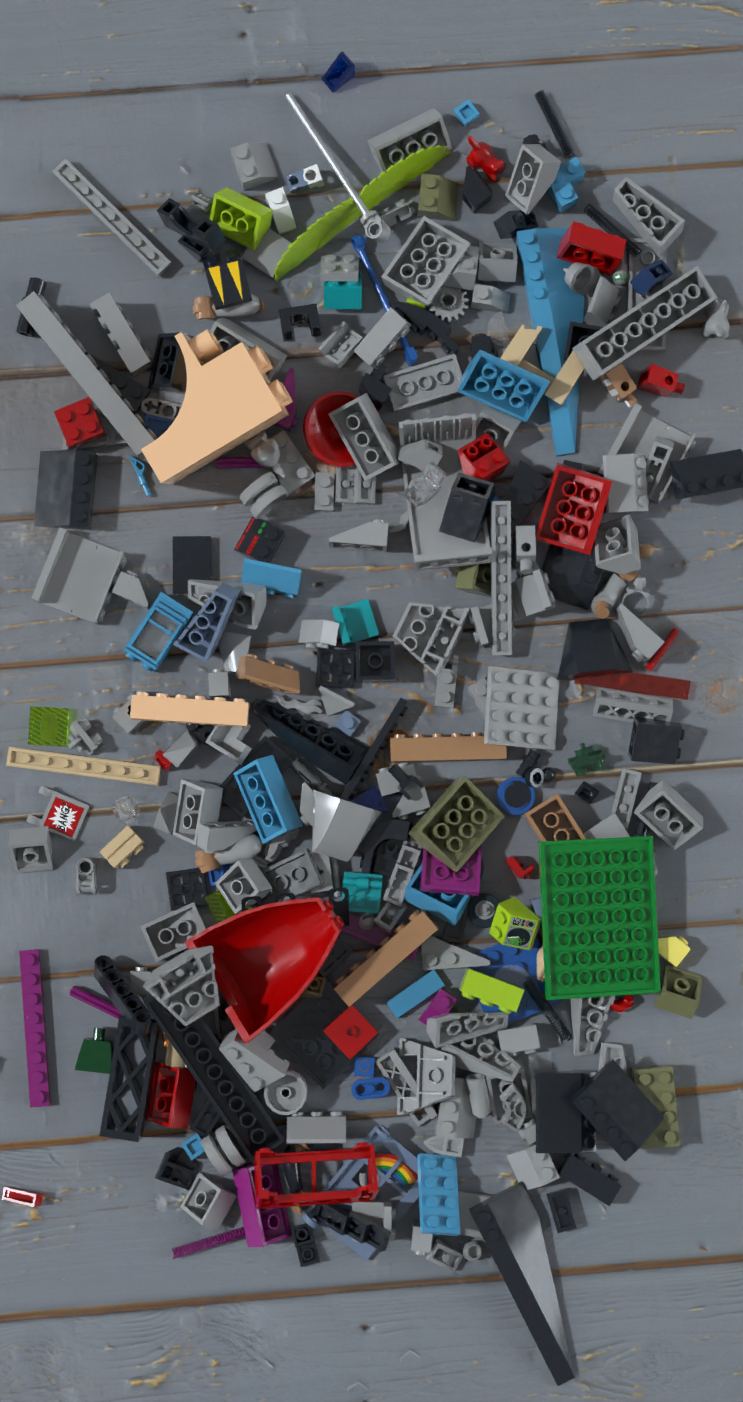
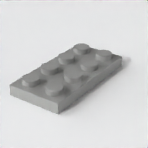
[383,354,462,413]

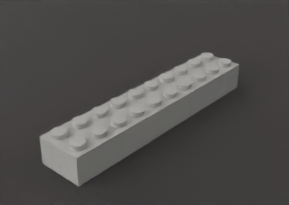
[16,291,157,460]

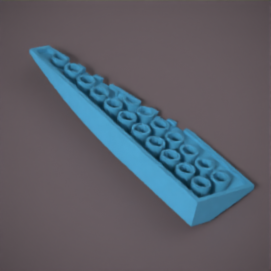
[515,228,585,456]

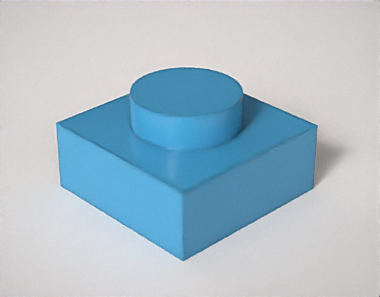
[453,99,480,127]
[181,1133,205,1160]

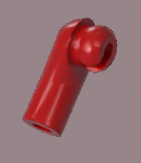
[609,995,634,1013]

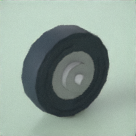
[467,893,500,928]

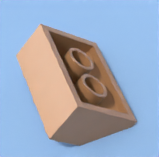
[234,654,300,694]

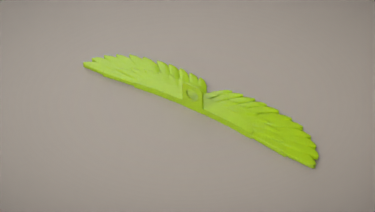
[274,145,451,281]

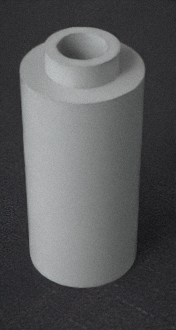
[466,1072,492,1118]

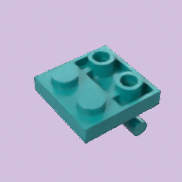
[342,872,383,914]

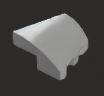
[218,632,251,673]

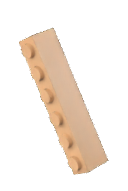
[130,692,249,728]

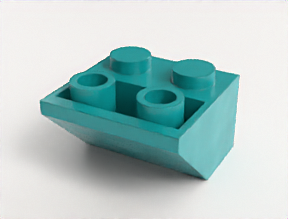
[324,271,362,309]

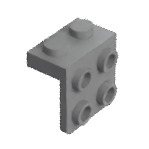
[468,604,516,647]
[352,1202,396,1247]

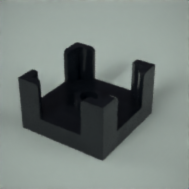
[279,304,321,342]

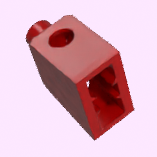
[637,364,685,397]

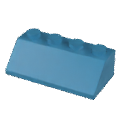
[233,755,303,844]

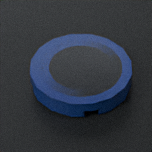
[497,777,535,815]

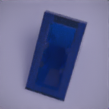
[321,51,355,93]
[351,786,389,813]

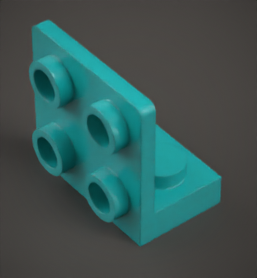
[331,599,379,647]

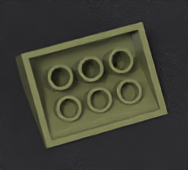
[408,776,505,872]

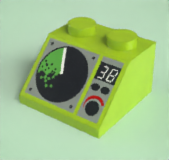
[489,897,541,950]

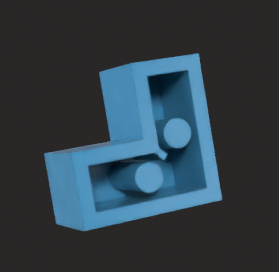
[547,157,586,213]

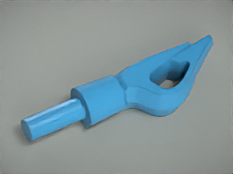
[129,455,151,497]

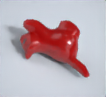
[466,136,507,182]

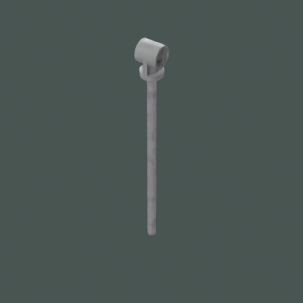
[285,93,391,242]

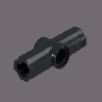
[16,277,47,337]

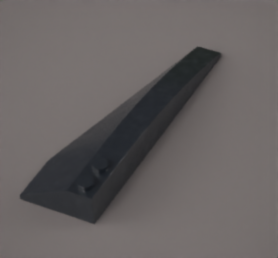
[469,1181,575,1386]

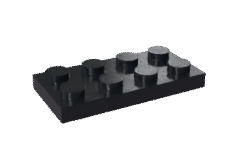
[219,736,294,819]

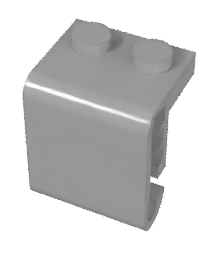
[511,569,555,622]

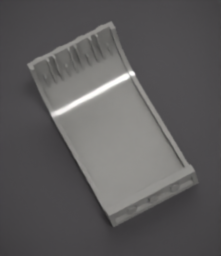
[399,413,492,571]

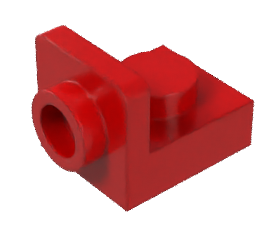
[505,856,535,879]

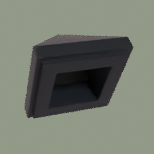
[574,781,600,804]

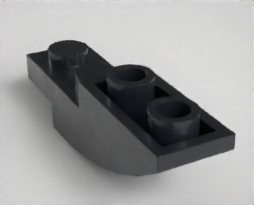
[395,301,459,355]

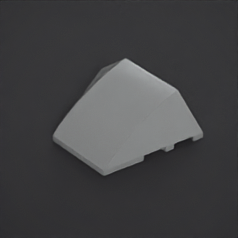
[393,602,470,677]
[312,790,382,862]
[143,945,220,1026]

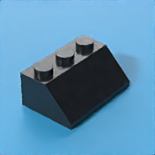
[148,332,193,395]

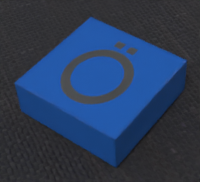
[354,1056,375,1077]

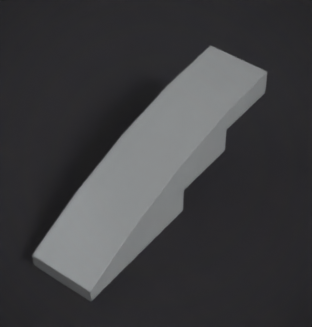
[383,826,422,906]

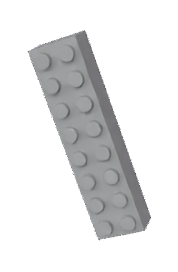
[572,266,718,380]

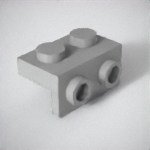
[319,321,364,368]

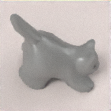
[701,299,730,339]
[244,431,285,479]

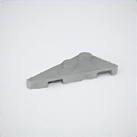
[421,936,491,970]

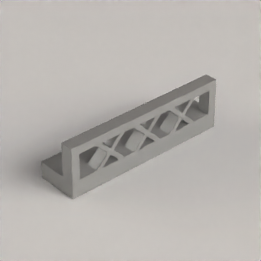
[593,687,673,723]
[375,1048,437,1126]

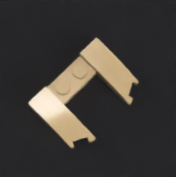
[500,325,585,406]

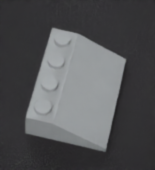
[381,216,471,306]

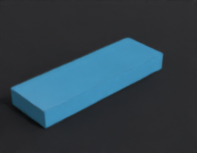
[386,970,445,1018]

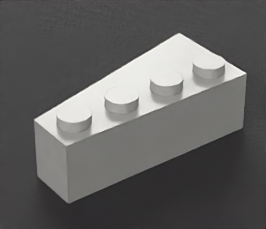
[613,177,685,257]
[90,293,153,377]

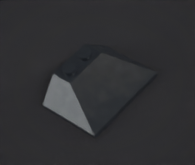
[541,542,603,610]

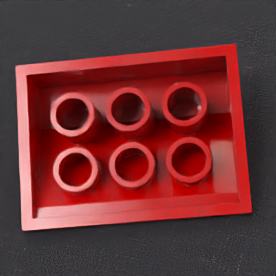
[535,463,613,555]

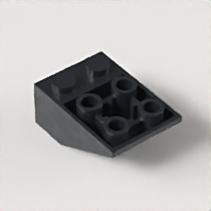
[439,472,496,543]

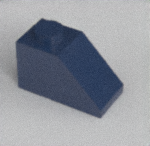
[630,259,673,296]

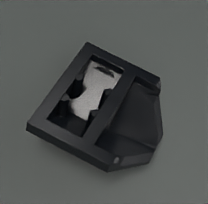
[155,1147,199,1190]

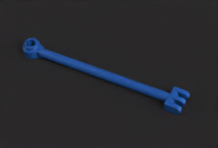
[351,234,417,366]

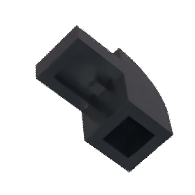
[359,363,392,411]

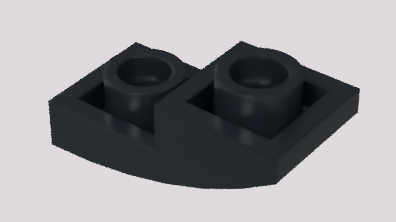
[290,1223,320,1267]

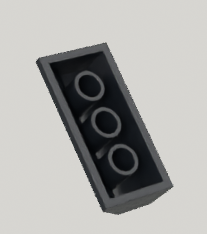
[670,449,743,499]

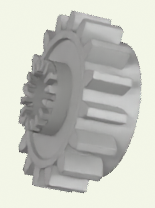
[427,286,469,324]

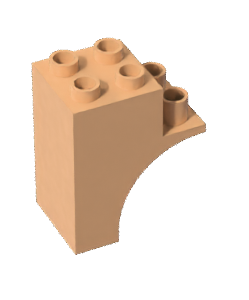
[141,329,293,485]

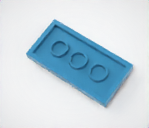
[417,1153,461,1236]

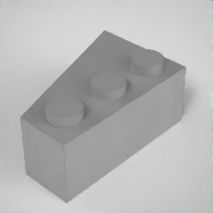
[219,1029,290,1092]

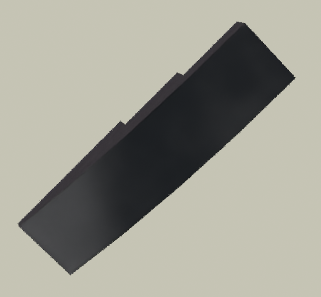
[314,1204,391,1251]

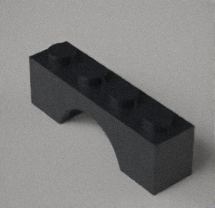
[157,198,226,252]

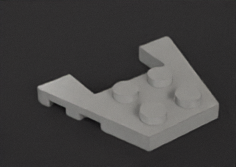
[397,1038,456,1116]

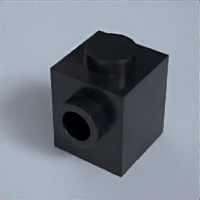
[471,333,495,361]

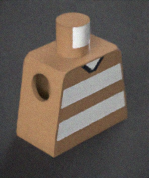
[598,363,637,408]

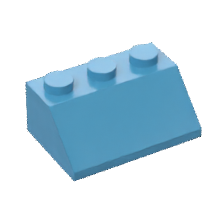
[241,558,302,599]
[404,864,471,926]

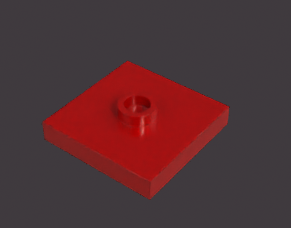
[323,1005,378,1060]

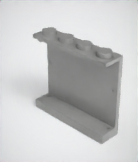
[598,403,696,504]
[31,527,127,625]

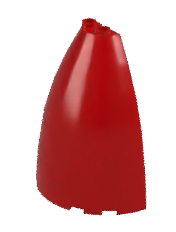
[184,897,344,1044]

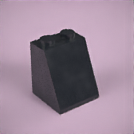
[628,716,684,764]

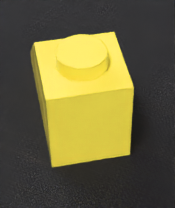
[658,936,691,967]

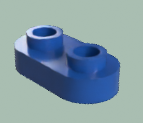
[351,1077,390,1100]

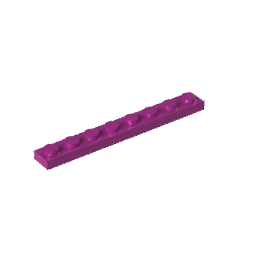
[19,949,51,1108]

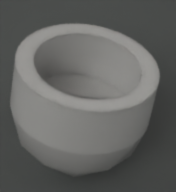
[359,913,375,930]

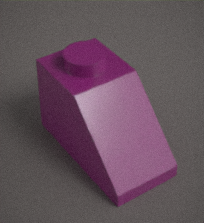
[418,988,457,1025]

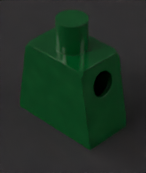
[75,1027,113,1074]

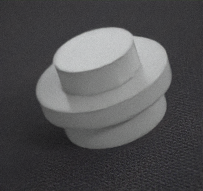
[463,1241,482,1262]

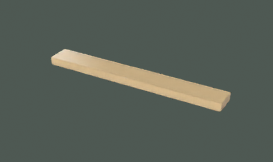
[6,747,162,786]

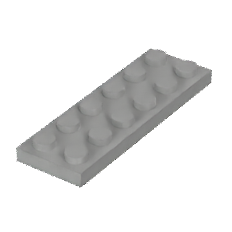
[627,238,667,352]

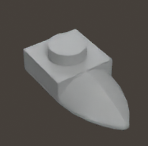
[424,1136,464,1157]

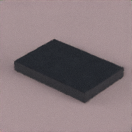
[173,536,211,594]

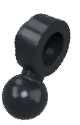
[185,723,214,745]
[525,767,556,788]

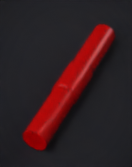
[645,627,680,672]

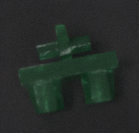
[567,743,606,777]

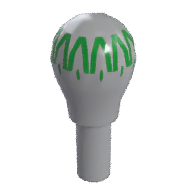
[613,250,629,286]

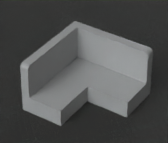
[205,724,252,765]

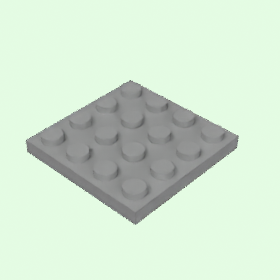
[484,667,559,750]

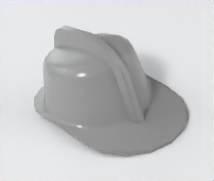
[563,262,600,295]

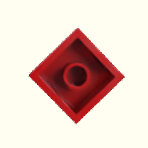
[54,397,107,450]

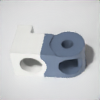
[286,164,324,194]

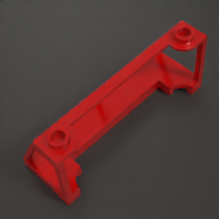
[254,1142,378,1209]

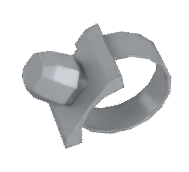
[622,575,651,617]

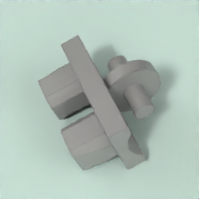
[68,718,102,755]

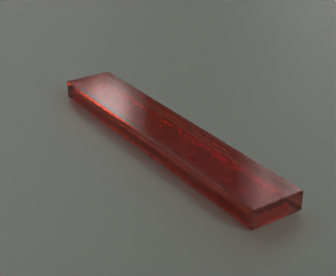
[574,672,691,700]

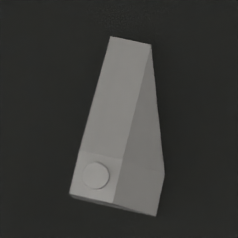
[188,579,266,630]
[571,996,615,1056]
[426,1012,508,1048]
[441,1035,521,1082]

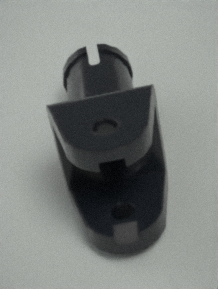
[388,763,424,800]

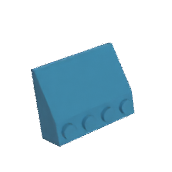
[457,350,550,422]

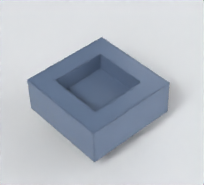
[335,710,361,737]

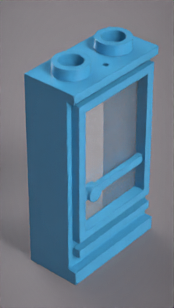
[123,592,195,672]

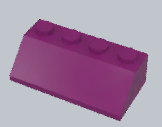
[232,1163,292,1247]

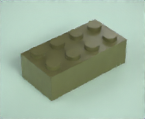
[631,1065,680,1149]

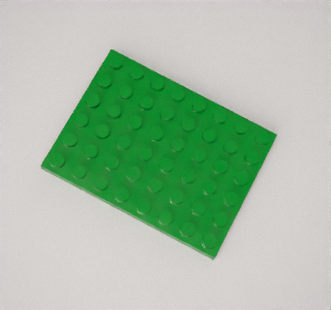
[538,836,661,1000]

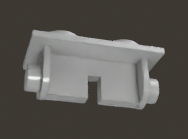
[378,198,415,227]

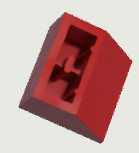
[458,433,510,482]

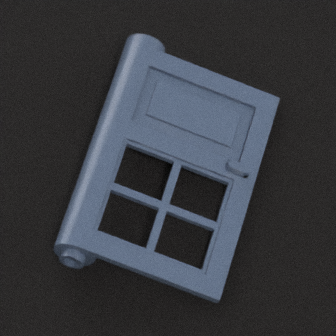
[302,1125,419,1261]

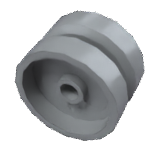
[239,472,288,519]
[264,1069,308,1115]
[201,1125,247,1177]

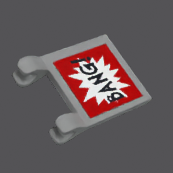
[27,786,90,841]

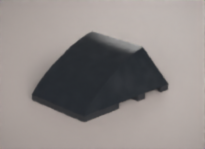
[557,618,633,680]

